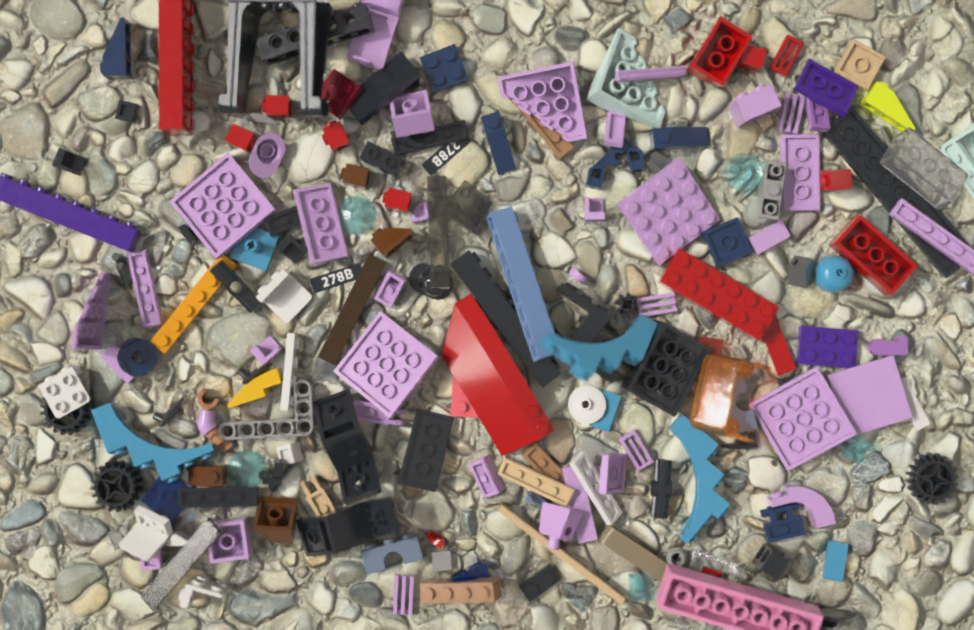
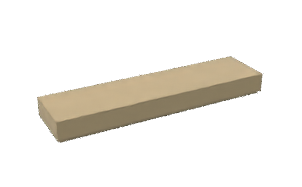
[497,456,575,507]

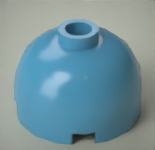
[814,255,854,293]

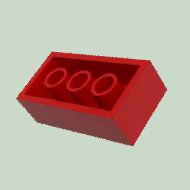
[828,214,918,296]

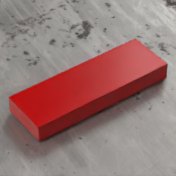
[762,316,796,376]

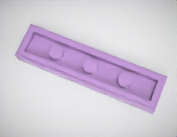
[127,250,164,328]
[562,466,598,544]

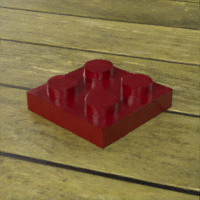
[321,69,363,120]

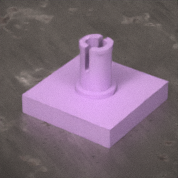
[594,453,627,495]

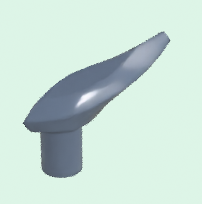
[525,491,547,509]

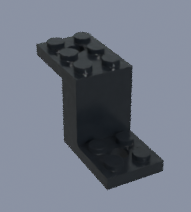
[556,282,616,383]
[313,389,383,506]
[296,497,402,556]

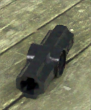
[209,259,261,313]
[650,459,673,519]

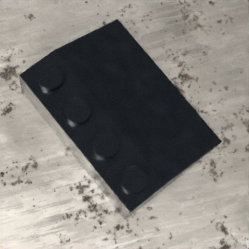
[620,320,712,417]

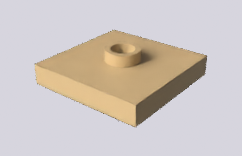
[834,39,886,91]

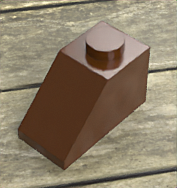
[188,464,228,487]

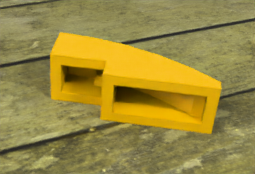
[227,368,283,408]

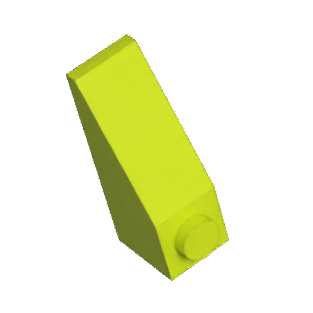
[859,81,915,135]

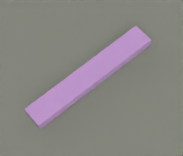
[888,198,974,275]

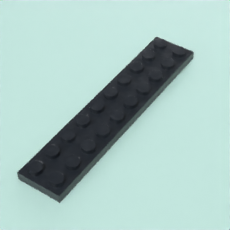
[821,106,971,277]

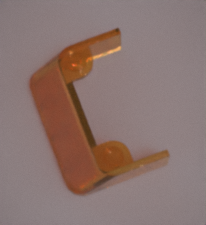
[690,353,771,443]

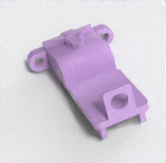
[347,0,404,71]

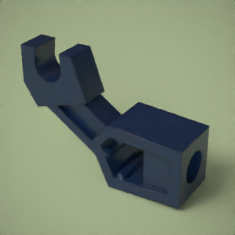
[610,137,645,173]
[585,147,624,190]

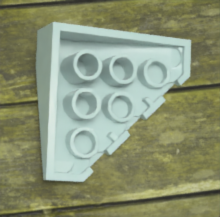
[586,28,666,128]

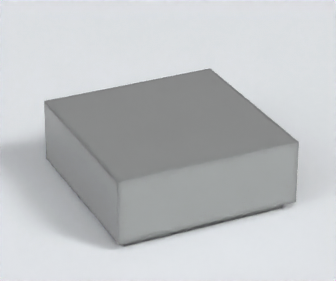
[431,549,452,572]

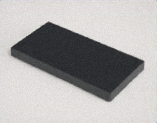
[349,51,421,125]
[398,408,454,492]

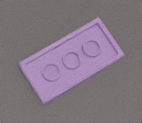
[780,134,821,211]
[293,182,349,265]

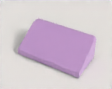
[469,455,505,499]

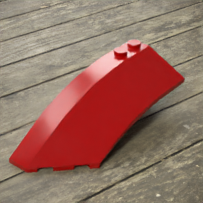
[441,293,554,456]

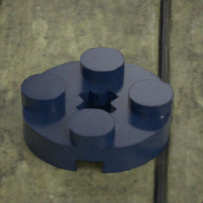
[117,338,157,377]

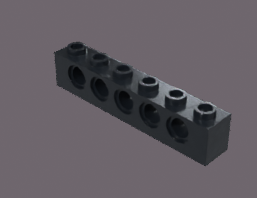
[256,4,375,66]

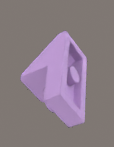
[374,269,406,308]

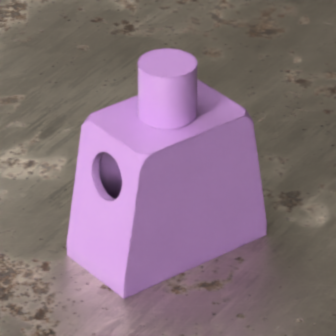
[539,502,582,550]

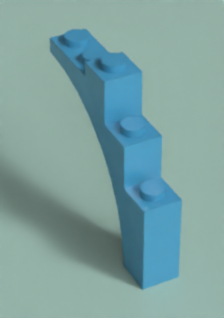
[538,314,658,382]
[91,403,217,483]
[668,414,730,544]

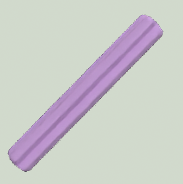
[615,66,687,82]

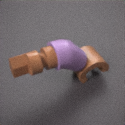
[197,388,233,452]

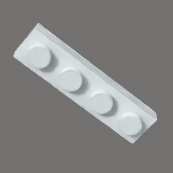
[280,333,301,411]
[569,451,623,525]

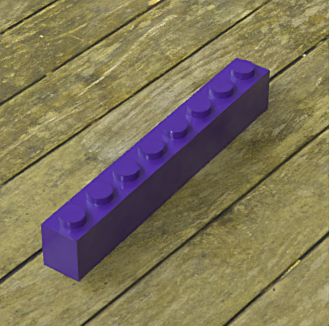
[0,172,142,252]

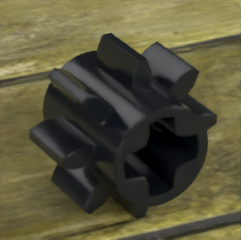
[614,293,639,316]

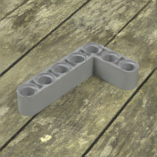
[218,379,316,440]

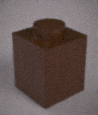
[340,163,371,189]

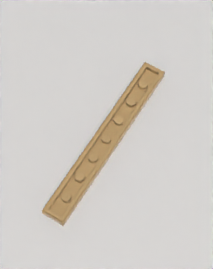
[497,503,625,604]

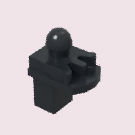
[258,458,285,492]

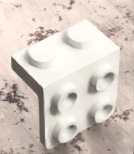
[256,269,312,323]
[38,365,91,418]
[119,506,173,561]
[179,575,231,609]

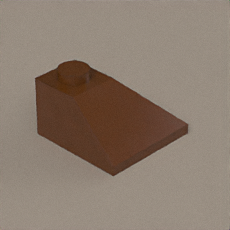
[371,228,416,259]
[252,497,298,544]

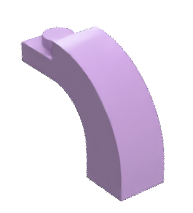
[766,484,836,528]

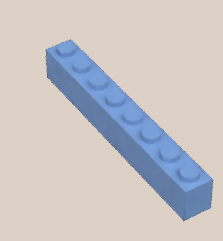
[486,207,555,362]

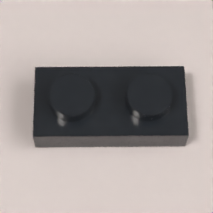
[264,206,301,237]
[518,563,561,602]

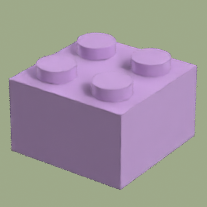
[728,84,781,128]
[390,90,435,138]
[205,516,253,564]

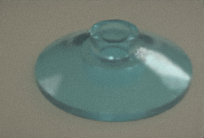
[724,153,763,192]
[338,196,376,234]
[227,450,266,487]

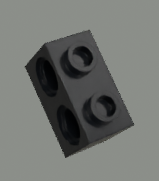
[359,141,404,178]
[751,543,789,581]

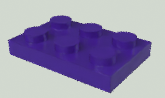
[793,58,859,117]
[796,326,859,368]

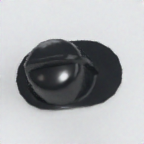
[409,263,453,300]

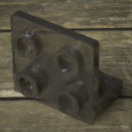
[442,180,493,236]

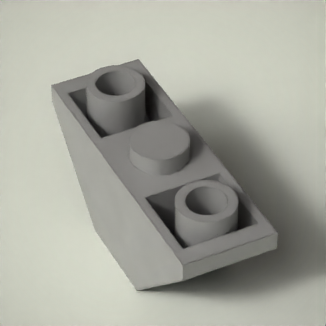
[757,160,787,220]

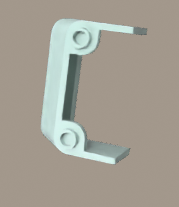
[941,122,974,199]

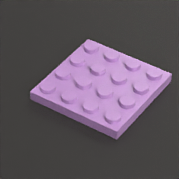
[169,152,277,260]
[616,158,720,265]
[333,311,439,419]
[748,366,857,471]

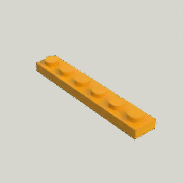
[150,254,238,354]

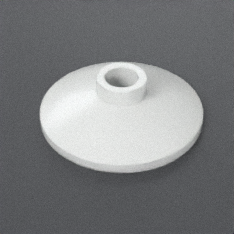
[568,385,606,424]

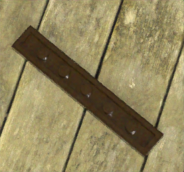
[318,255,386,365]

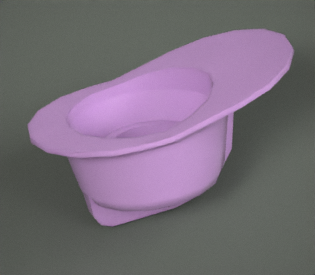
[249,133,285,178]

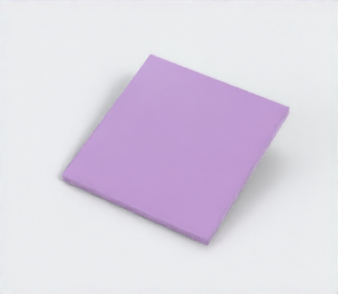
[826,355,913,435]

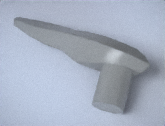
[241,113,278,126]

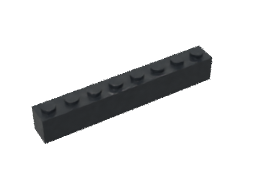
[451,250,561,388]

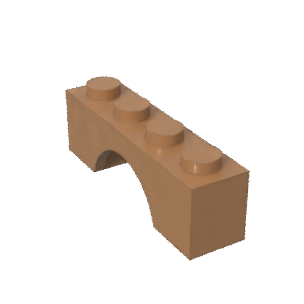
[419,577,502,603]

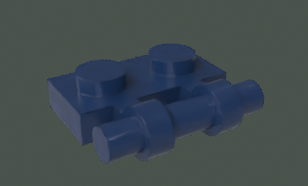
[759,502,806,543]

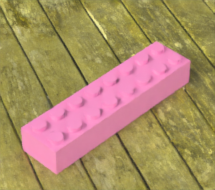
[656,563,823,630]

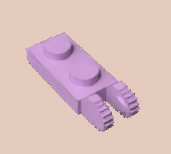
[353,400,406,426]

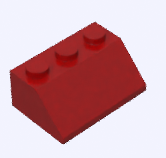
[686,16,753,87]

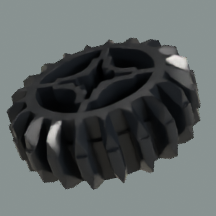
[40,396,94,435]
[905,452,959,505]
[90,460,144,512]

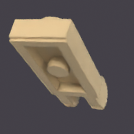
[300,474,336,516]

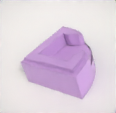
[412,200,431,223]

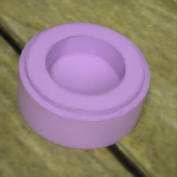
[569,267,588,284]

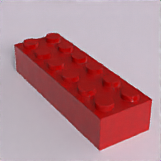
[657,248,780,341]

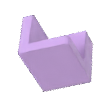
[584,197,605,222]
[250,336,283,365]
[140,549,166,570]

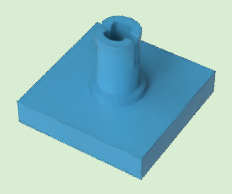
[230,227,281,272]

